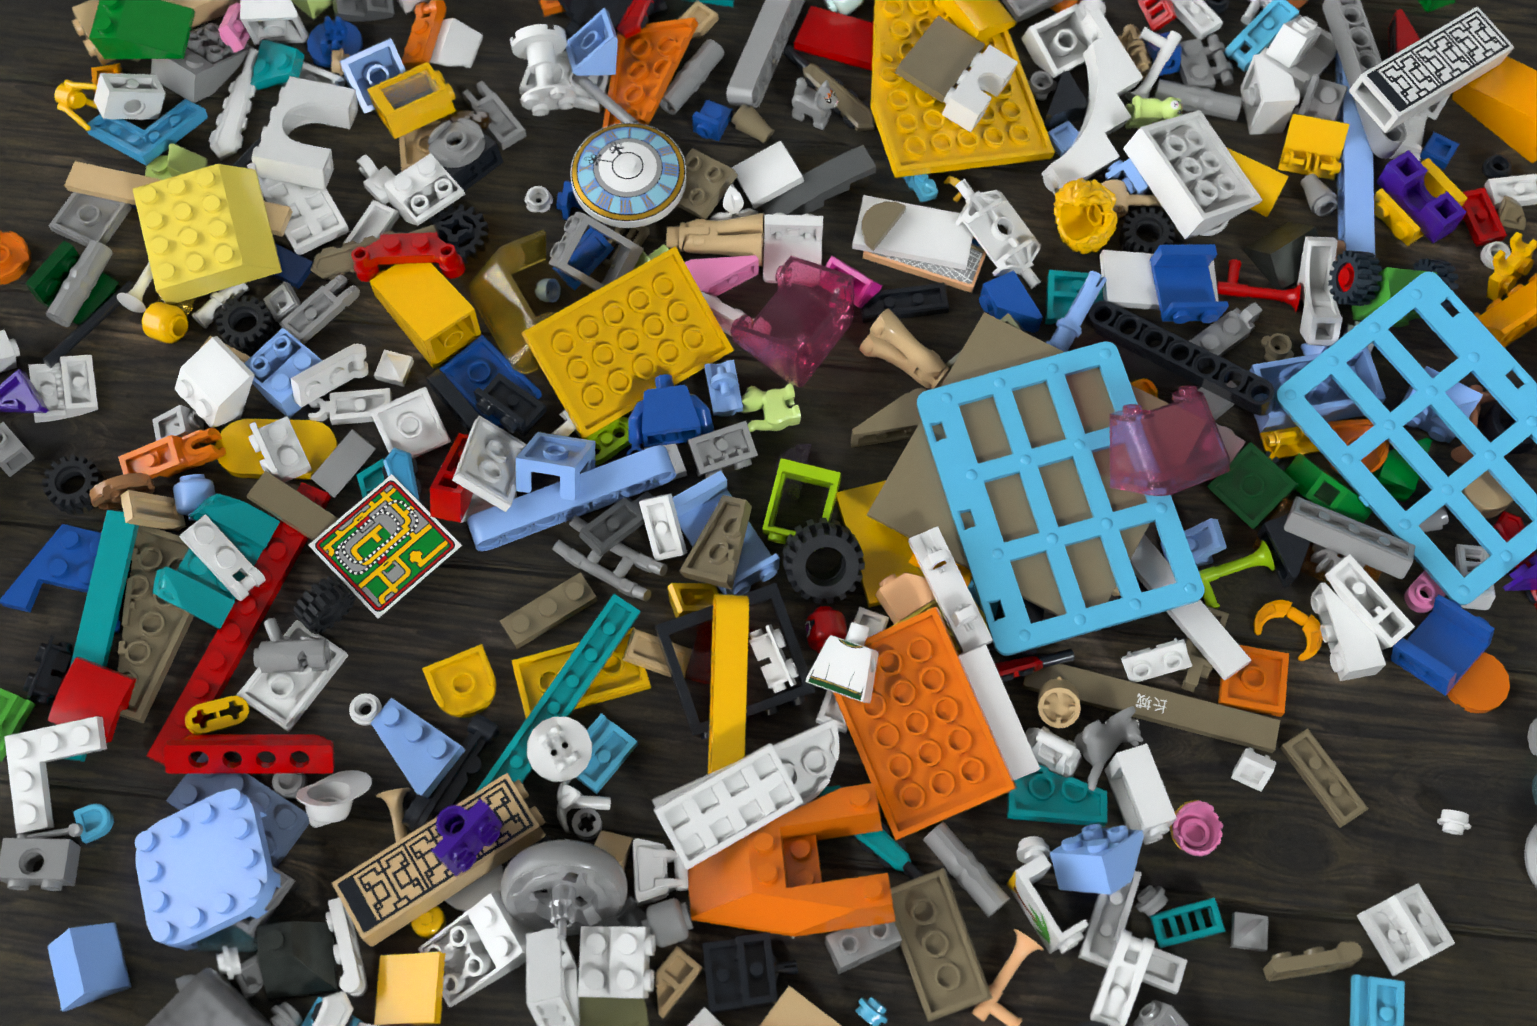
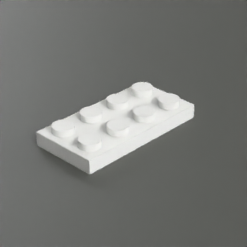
[247,141,350,255]
[653,743,804,870]

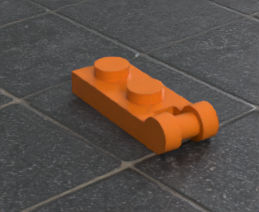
[402,0,446,70]

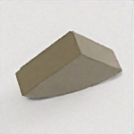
[1497,195,1526,230]

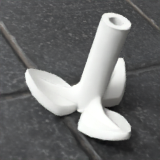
[709,183,758,220]
[557,780,611,833]

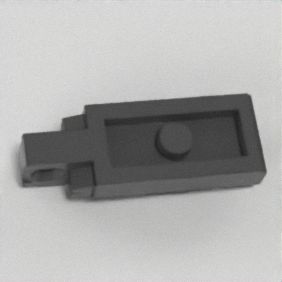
[579,491,653,557]

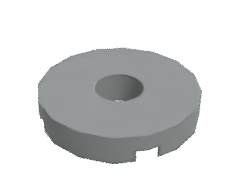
[428,118,485,168]

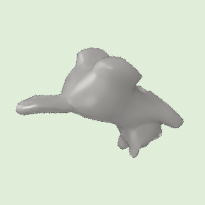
[1074,706,1143,791]

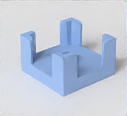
[516,432,595,501]

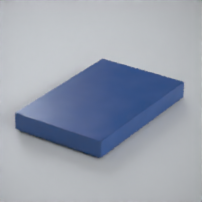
[439,335,542,429]

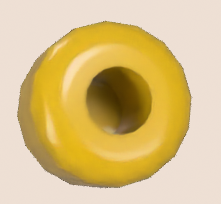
[411,906,446,939]

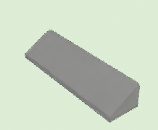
[1284,496,1415,579]

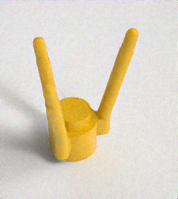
[55,79,98,131]

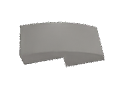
[311,429,376,498]

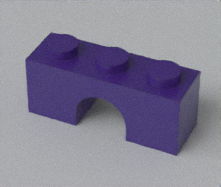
[1377,150,1466,244]

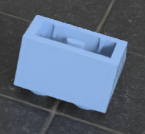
[244,328,323,419]
[1050,824,1144,895]

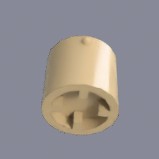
[1038,677,1081,728]

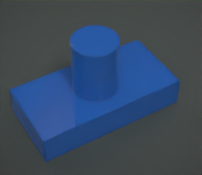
[552,227,614,290]

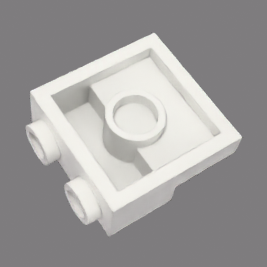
[578,926,655,998]

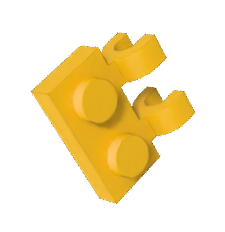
[1487,232,1537,301]

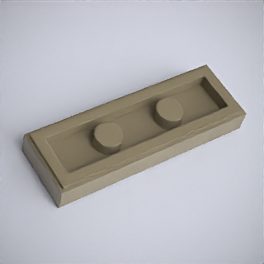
[1280,728,1369,828]

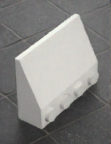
[1123,110,1262,240]

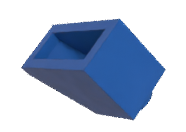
[979,270,1043,333]

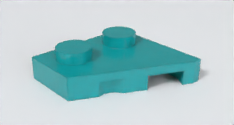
[250,39,305,90]
[1045,270,1104,325]

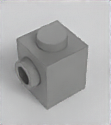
[0,422,35,477]

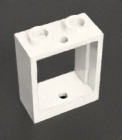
[1105,744,1177,845]
[526,927,580,1026]

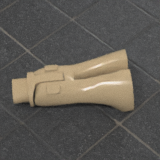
[666,213,765,266]
[859,308,950,389]

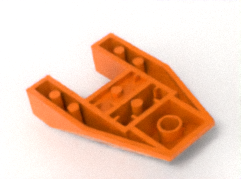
[688,783,896,937]

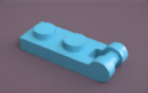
[1224,0,1299,71]

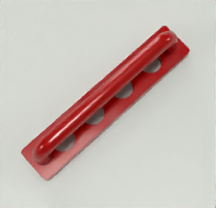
[164,734,335,774]

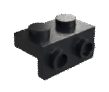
[474,373,547,437]

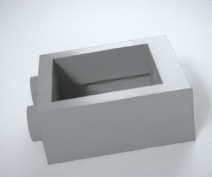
[548,212,644,291]

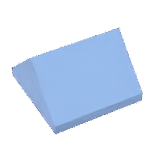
[566,8,618,76]
[340,38,406,114]
[48,922,131,1012]

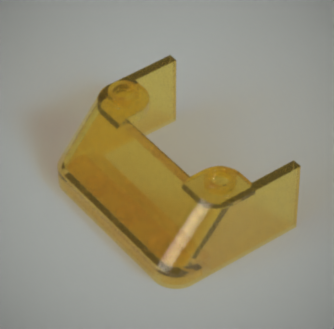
[470,229,555,374]

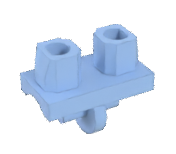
[704,360,743,417]

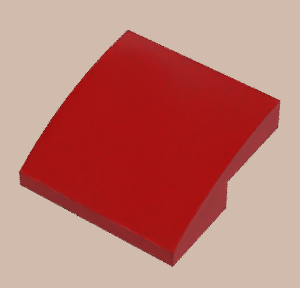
[48,657,136,743]

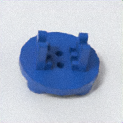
[307,16,363,68]

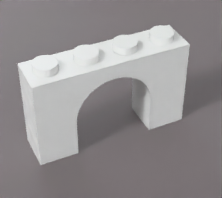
[252,76,358,190]

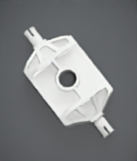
[955,179,1041,289]

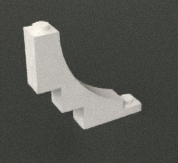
[1042,7,1143,195]

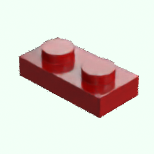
[1462,187,1507,247]

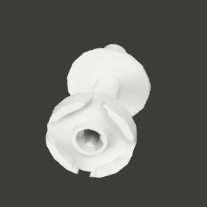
[510,24,576,116]

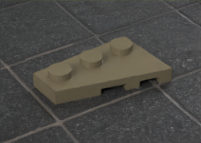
[680,495,752,590]

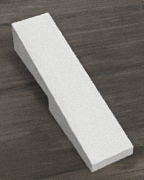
[959,644,1040,780]

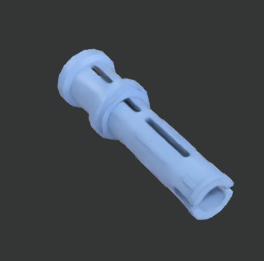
[1045,271,1107,352]

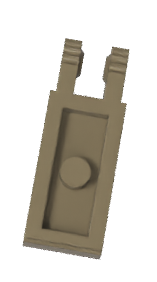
[1263,941,1363,982]

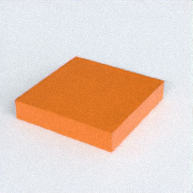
[1218,645,1289,717]

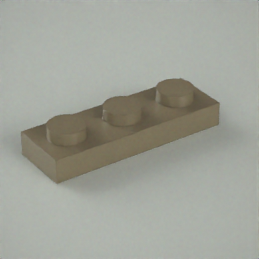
[500,572,597,649]

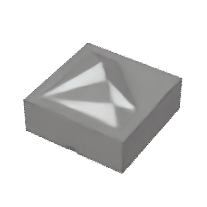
[263,281,301,323]
[1231,912,1268,952]

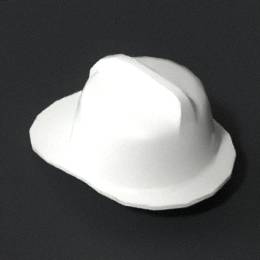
[296,770,372,828]

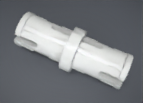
[192,283,249,329]

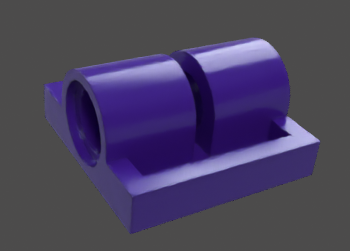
[431,799,503,877]

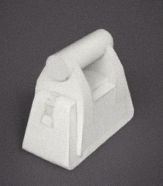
[1025,726,1082,778]
[632,838,689,907]

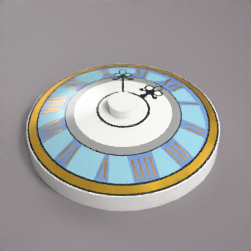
[571,123,686,228]

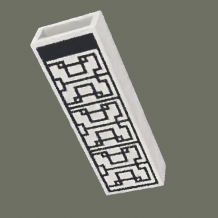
[1349,7,1514,133]

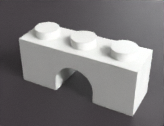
[942,45,1018,133]

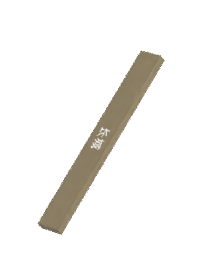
[1022,664,1280,753]

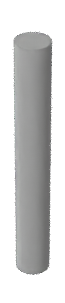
[578,76,638,123]

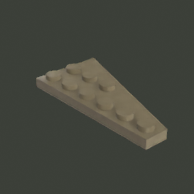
[117,525,194,724]

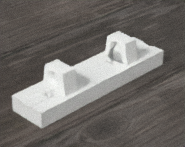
[908,526,993,653]

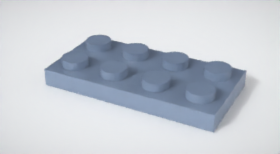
[166,753,310,868]

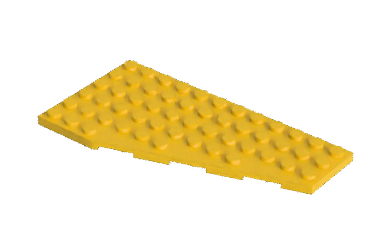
[871,0,1055,178]

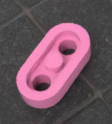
[1404,565,1457,613]

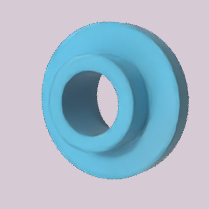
[856,996,888,1026]

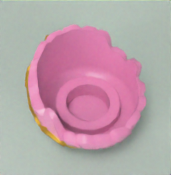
[1170,800,1224,856]

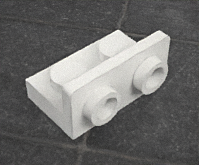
[248,416,312,483]

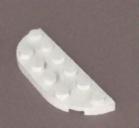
[652,719,839,812]

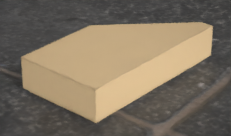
[655,946,703,1019]

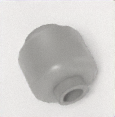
[641,898,693,947]

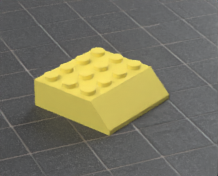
[133,164,282,305]

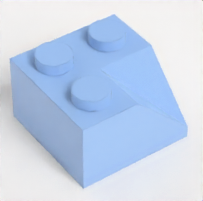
[1401,366,1483,443]

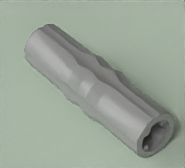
[659,39,724,114]
[1154,79,1242,121]
[46,240,113,327]
[923,822,1010,917]

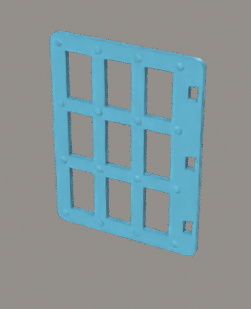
[1275,272,1537,605]
[917,341,1204,656]

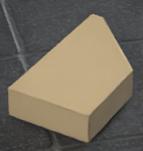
[679,0,719,38]

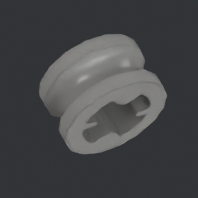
[572,808,602,840]

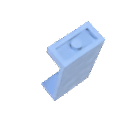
[672,470,780,595]

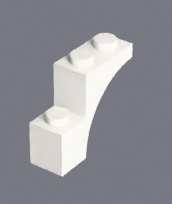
[1297,237,1342,346]

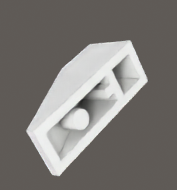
[1325,554,1415,650]

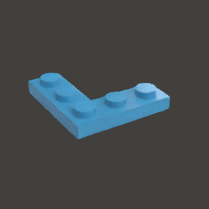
[86,99,208,166]

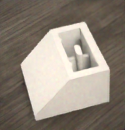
[384,153,465,226]

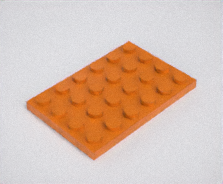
[833,607,1017,840]

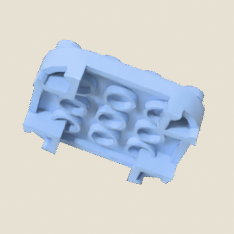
[135,788,281,951]

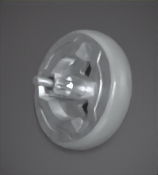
[501,839,627,941]

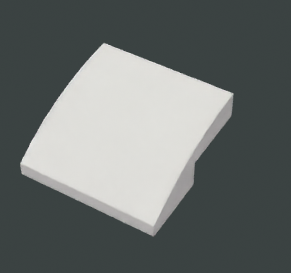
[732,141,805,209]
[29,355,98,423]
[1356,883,1455,976]

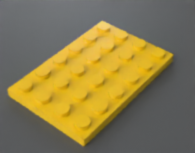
[521,246,734,439]

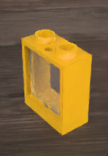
[367,62,456,139]

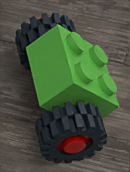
[1328,250,1459,327]

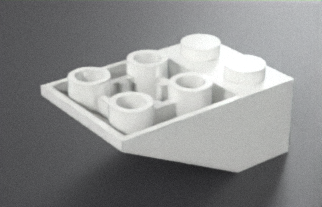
[418,892,534,1007]

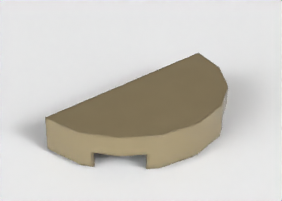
[861,201,906,252]

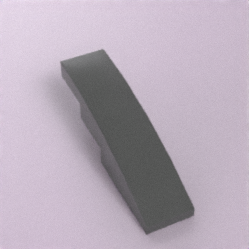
[761,145,876,215]

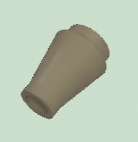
[731,104,774,144]

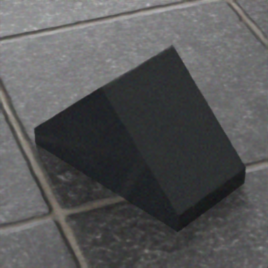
[1044,71,1088,132]

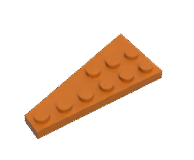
[603,17,698,128]

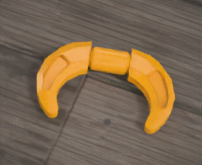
[1254,600,1323,661]

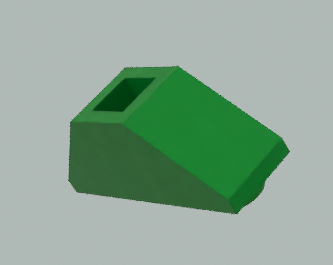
[1285,452,1373,523]

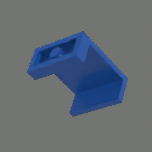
[1150,244,1229,324]
[1391,594,1495,696]

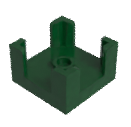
[1207,442,1299,530]

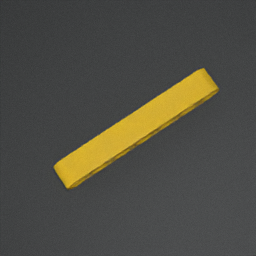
[708,594,749,774]

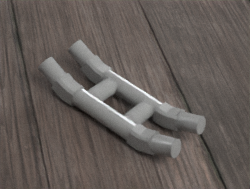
[552,515,668,602]

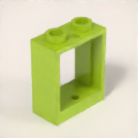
[762,458,841,551]

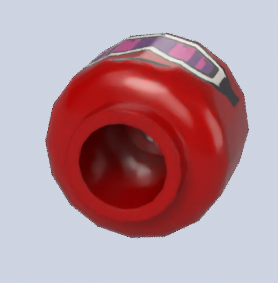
[805,606,847,654]

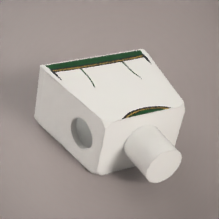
[805,622,878,703]

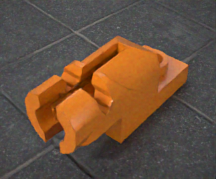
[118,427,226,479]

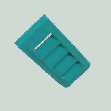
[1150,898,1225,948]

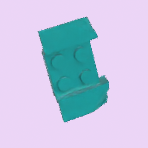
[152,494,280,629]

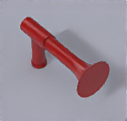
[1217,259,1301,313]

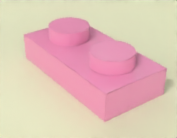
[218,2,249,53]

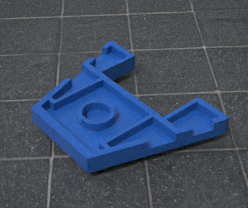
[0,524,122,633]

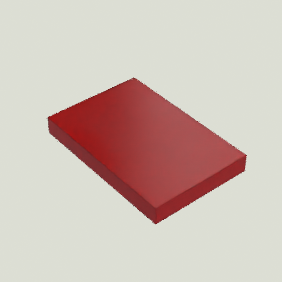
[794,6,874,71]

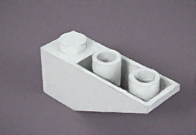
[1311,583,1386,681]

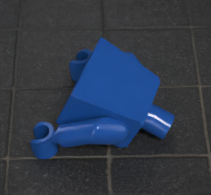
[627,374,715,456]

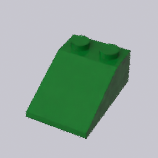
[89,0,195,59]

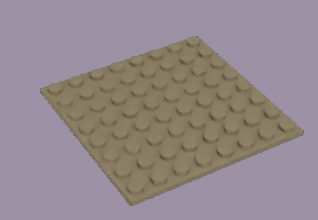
[867,312,1205,633]

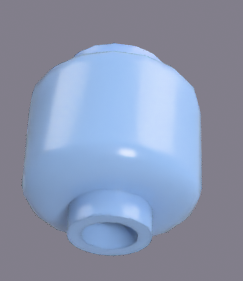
[173,474,215,521]

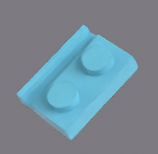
[576,713,638,794]
[1350,974,1405,1026]

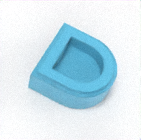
[73,803,114,843]

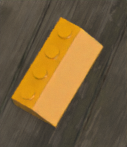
[1474,273,1537,348]

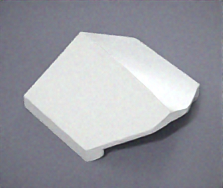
[430,18,483,68]

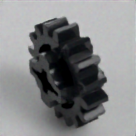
[429,204,490,264]

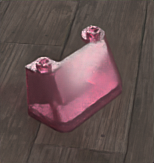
[730,255,854,387]
[1110,386,1230,496]

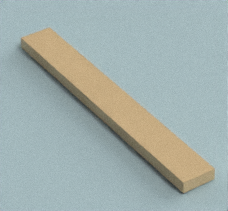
[64,161,292,237]

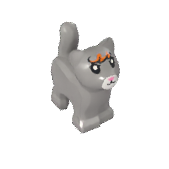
[792,77,838,130]

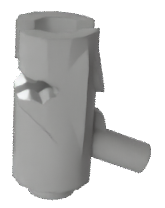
[253,618,330,673]

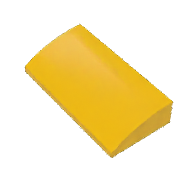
[936,0,1016,42]

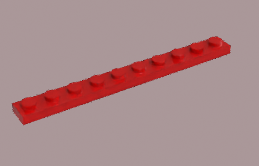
[147,482,331,765]

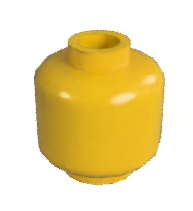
[142,302,188,343]

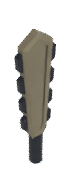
[783,45,875,131]

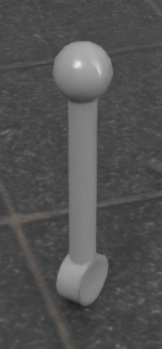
[17,823,83,839]

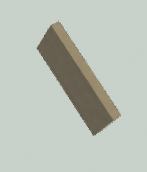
[891,868,993,1022]

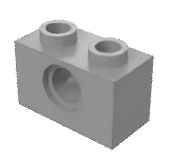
[0,838,81,891]
[825,922,902,974]

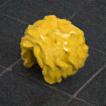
[1053,178,1118,254]

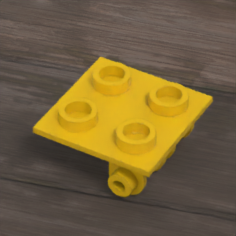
[1278,113,1350,180]

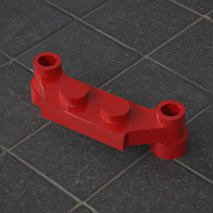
[351,232,465,282]

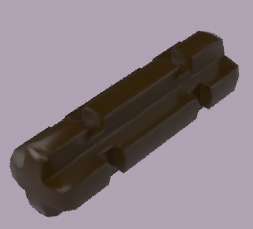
[441,110,492,129]

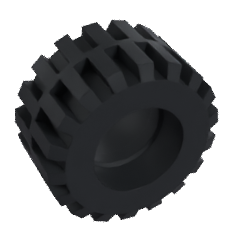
[783,518,865,604]

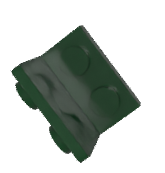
[25,240,120,326]

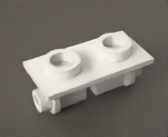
[749,624,799,693]
[1121,638,1192,683]

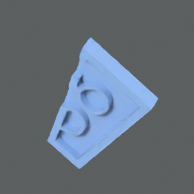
[371,698,465,798]

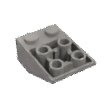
[151,22,254,103]

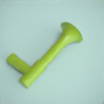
[1199,540,1274,609]

